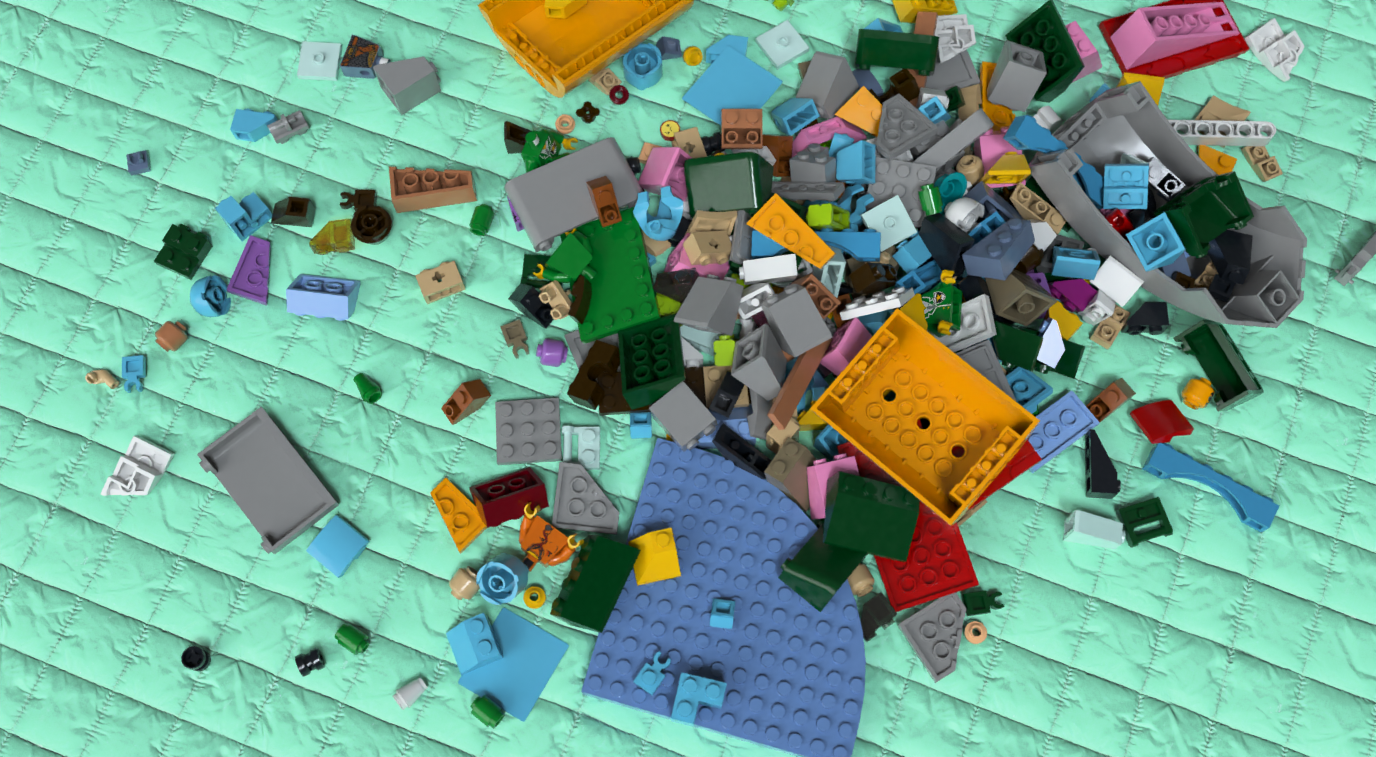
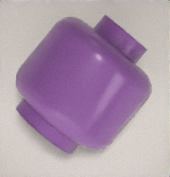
[536,338,568,367]

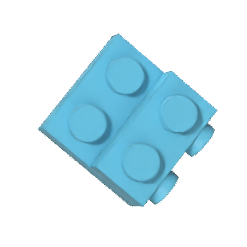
[1006,367,1053,414]

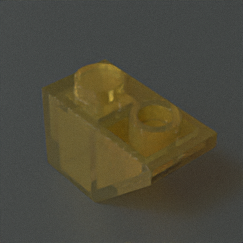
[309,219,355,255]

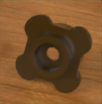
[576,102,600,124]

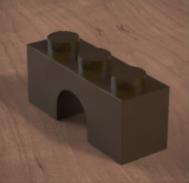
[869,69,920,105]
[567,340,620,410]

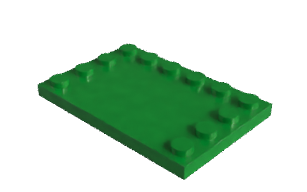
[560,207,661,344]

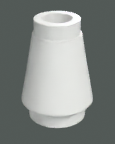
[393,677,428,710]

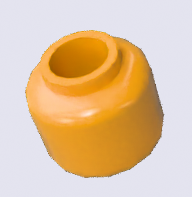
[1181,377,1214,410]

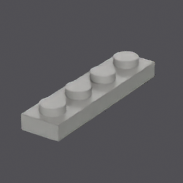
[772,181,845,202]

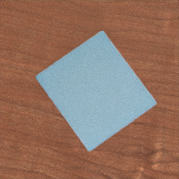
[682,46,783,125]
[458,608,569,722]

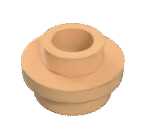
[555,114,575,134]
[964,621,987,644]

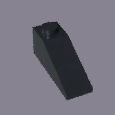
[712,424,772,480]
[1085,429,1121,499]

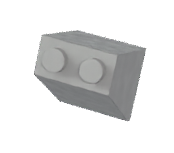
[987,40,1047,112]
[796,51,859,119]
[373,56,441,115]
[674,274,744,336]
[760,284,832,357]
[731,324,787,401]
[649,381,717,452]

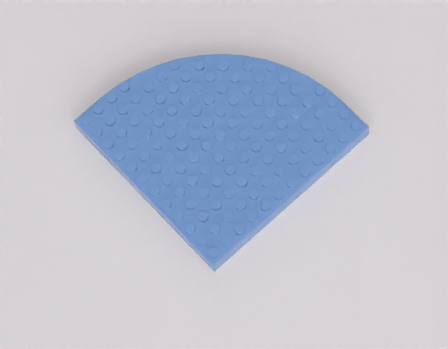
[581,438,866,757]

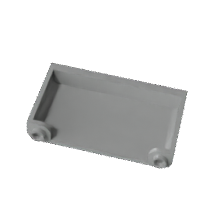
[504,137,643,252]
[197,407,339,554]

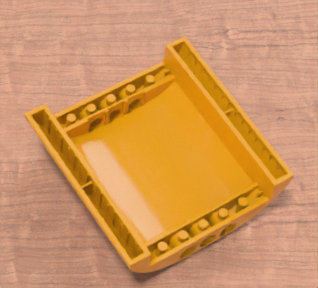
[478,0,694,98]

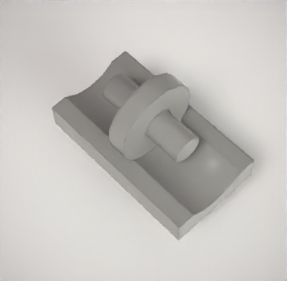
[267,110,309,144]

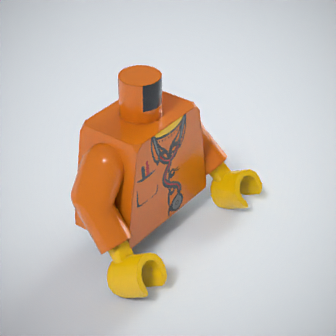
[519,502,584,572]

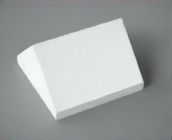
[1089,255,1144,307]

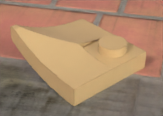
[1195,95,1251,148]
[685,210,737,236]

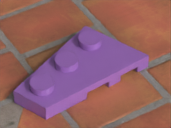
[226,235,271,305]

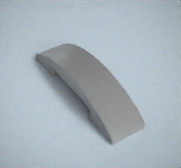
[747,388,772,440]

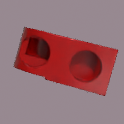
[1105,208,1134,246]

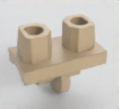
[538,280,572,320]

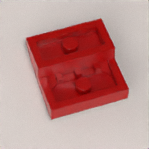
[1130,400,1194,444]

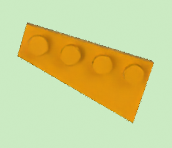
[980,61,1016,131]
[746,193,836,269]

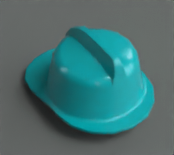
[934,172,967,216]

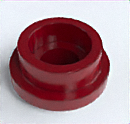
[609,85,629,105]

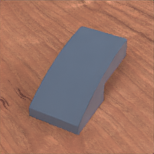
[852,69,884,96]

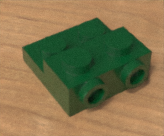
[154,224,213,280]

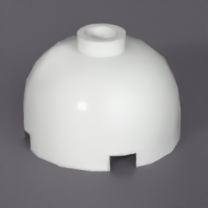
[944,197,985,234]

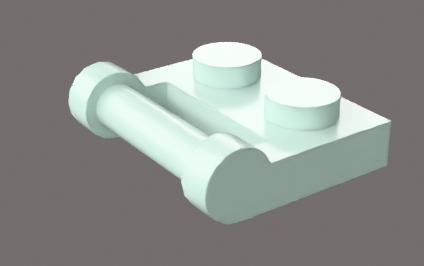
[562,426,600,470]

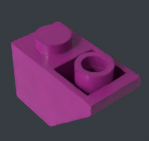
[1048,279,1097,312]

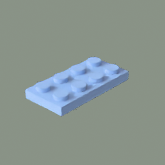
[1027,390,1100,473]

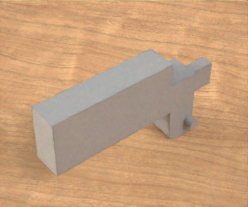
[1334,231,1376,286]

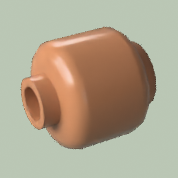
[155,321,188,352]

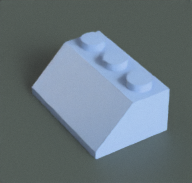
[286,274,360,321]
[695,404,756,449]

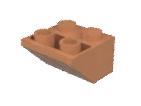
[721,109,763,149]
[784,273,841,319]

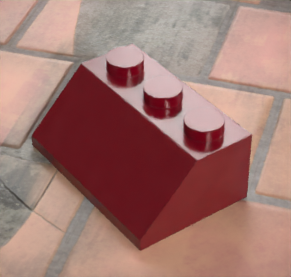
[469,467,549,528]

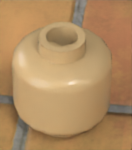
[956,155,984,185]
[848,564,875,597]
[449,566,480,600]

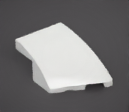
[935,14,976,64]
[1244,18,1305,82]
[101,435,175,496]

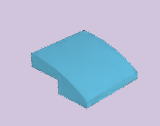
[1103,163,1149,209]
[306,515,370,578]

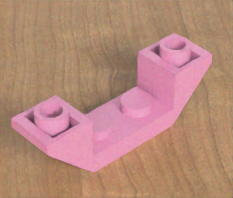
[792,117,867,157]

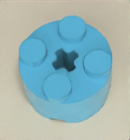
[623,43,662,90]
[476,553,529,605]

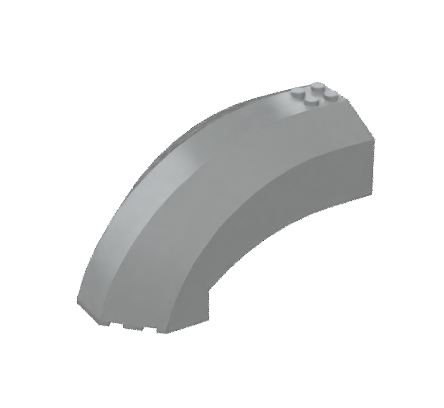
[1029,81,1307,328]

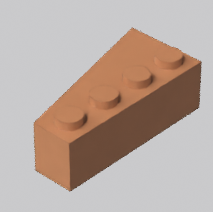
[389,166,477,213]

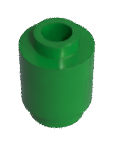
[918,183,943,216]
[469,204,495,236]
[335,623,370,655]
[470,695,505,729]

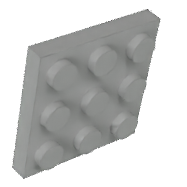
[865,157,937,229]
[495,398,562,465]

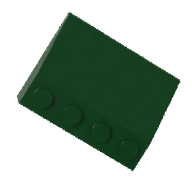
[1005,0,1085,103]
[618,313,686,410]
[823,471,920,562]
[550,534,641,633]

